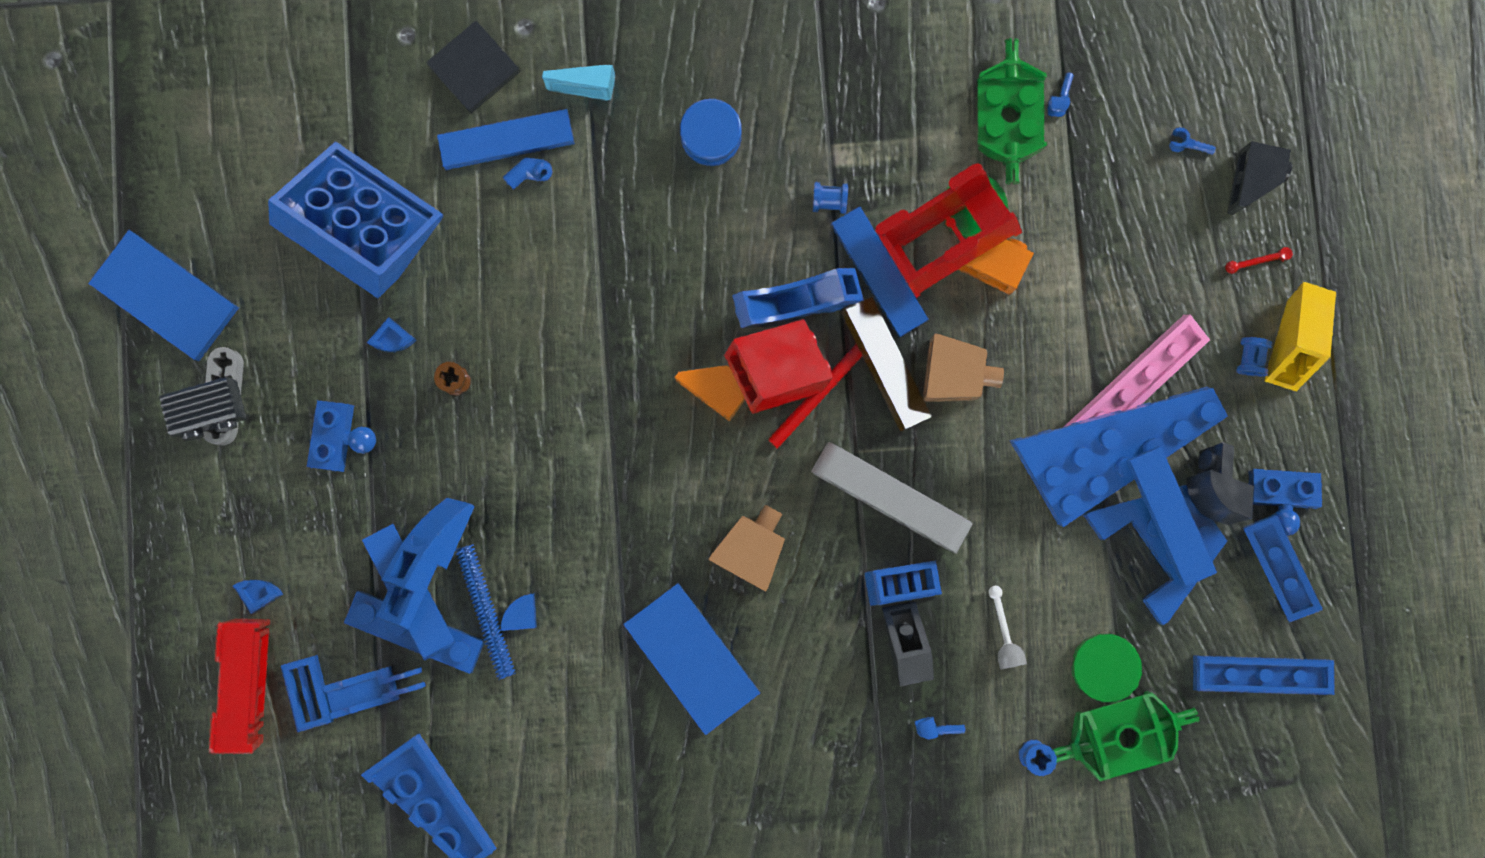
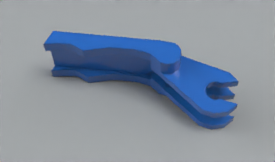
[322,666,426,719]

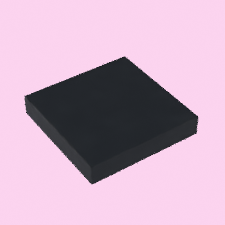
[426,21,520,114]

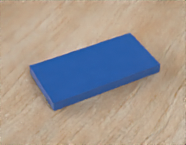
[88,230,239,361]
[623,583,760,735]

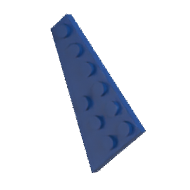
[1009,387,1228,527]

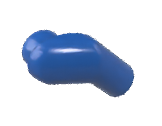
[503,158,552,190]

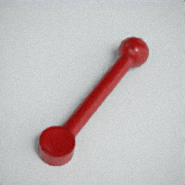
[1225,247,1293,274]

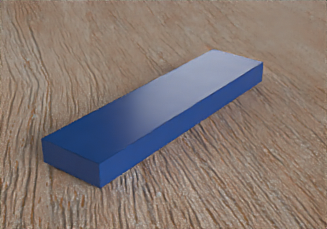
[437,109,575,170]
[831,207,929,338]
[1126,447,1217,587]
[362,524,456,660]
[1193,655,1334,695]

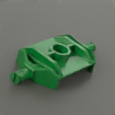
[978,38,1047,185]
[1052,691,1199,781]

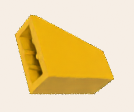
[1265,282,1336,392]

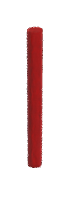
[768,344,862,449]

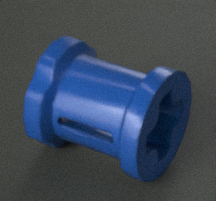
[813,182,848,214]
[1236,337,1273,377]
[1019,740,1057,776]

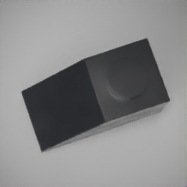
[1227,141,1292,215]
[882,602,934,686]

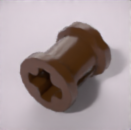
[434,362,471,396]

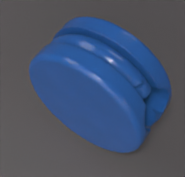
[680,99,742,166]

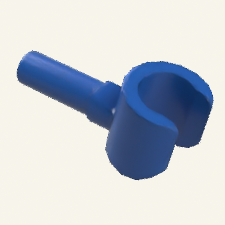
[1047,73,1074,117]
[1169,127,1216,154]
[915,717,965,739]

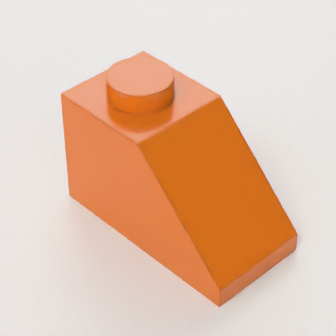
[958,238,1034,295]
[675,365,745,421]

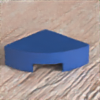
[367,317,416,352]
[233,580,284,614]
[501,594,537,631]

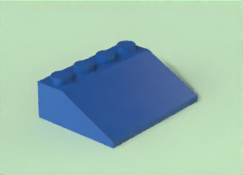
[268,141,443,298]

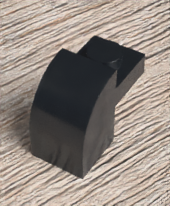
[1187,442,1254,525]

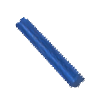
[455,544,516,680]

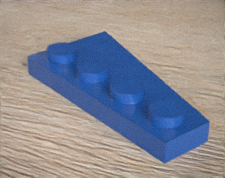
[361,734,497,858]

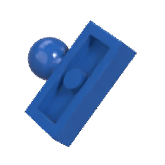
[307,400,376,472]
[1249,469,1322,536]

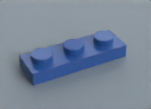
[1243,514,1323,623]

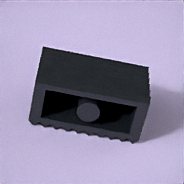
[159,377,247,441]

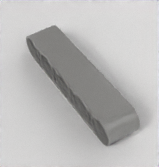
[811,442,973,554]

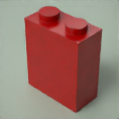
[724,319,833,414]

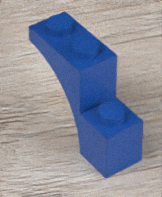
[732,268,864,328]

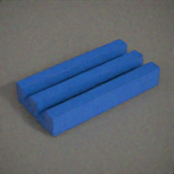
[281,655,334,732]

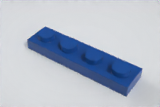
[344,591,485,674]

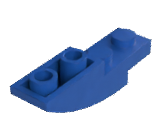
[376,498,475,629]

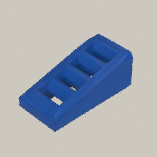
[865,561,942,606]

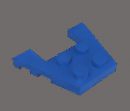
[1083,485,1227,625]

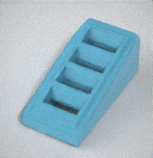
[542,65,615,100]

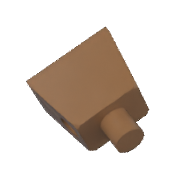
[922,334,1004,402]
[709,505,785,591]

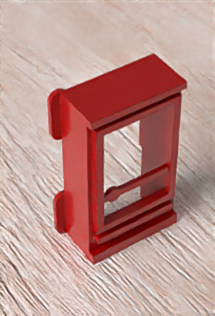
[875,163,1023,298]
[210,619,270,753]

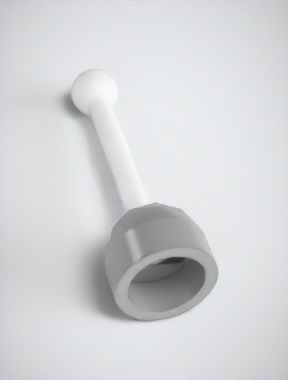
[989,586,1027,669]

